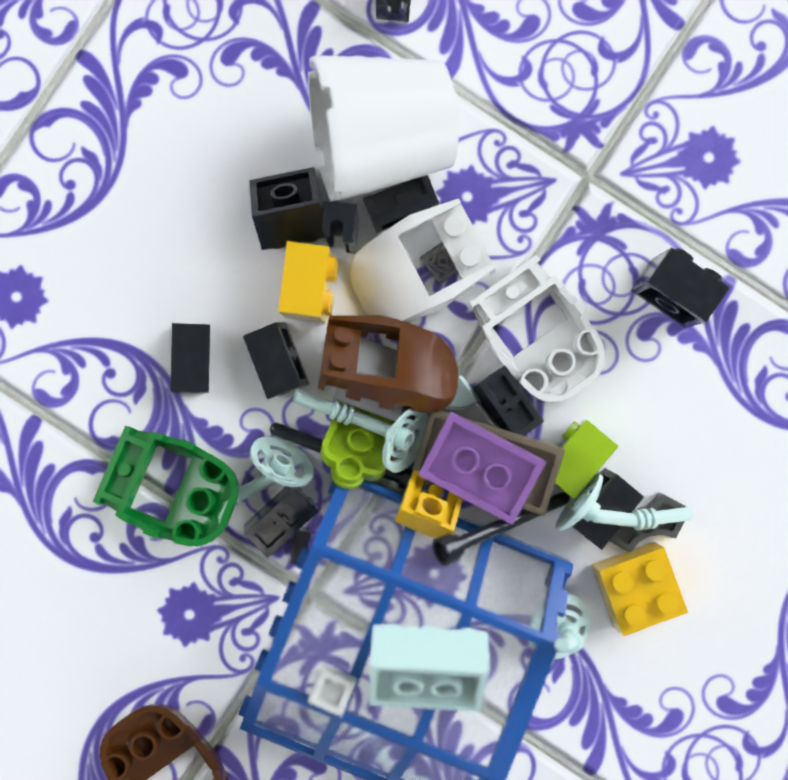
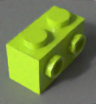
[555,419,619,499]

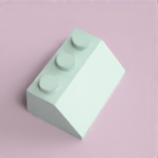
[369,624,489,712]

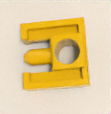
[395,470,463,538]

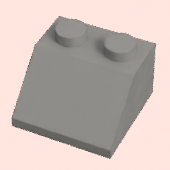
[333,337,404,421]

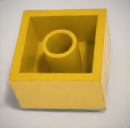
[278,241,339,323]
[591,542,689,637]

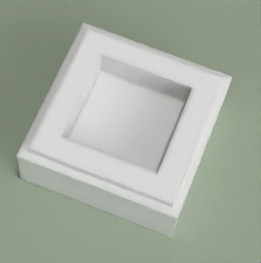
[307,664,357,717]

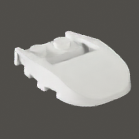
[350,198,496,323]
[469,255,605,402]

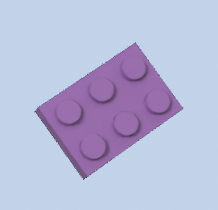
[418,412,546,525]

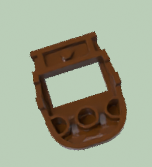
[318,315,458,412]
[100,704,229,780]

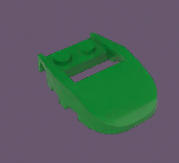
[93,426,239,547]

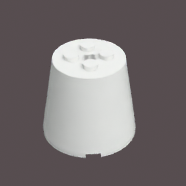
[308,56,459,202]

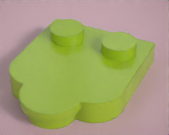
[320,401,403,489]

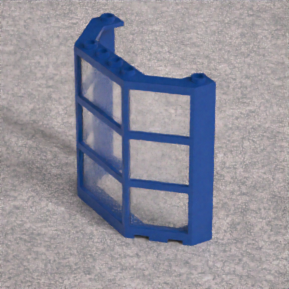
[238,480,574,780]

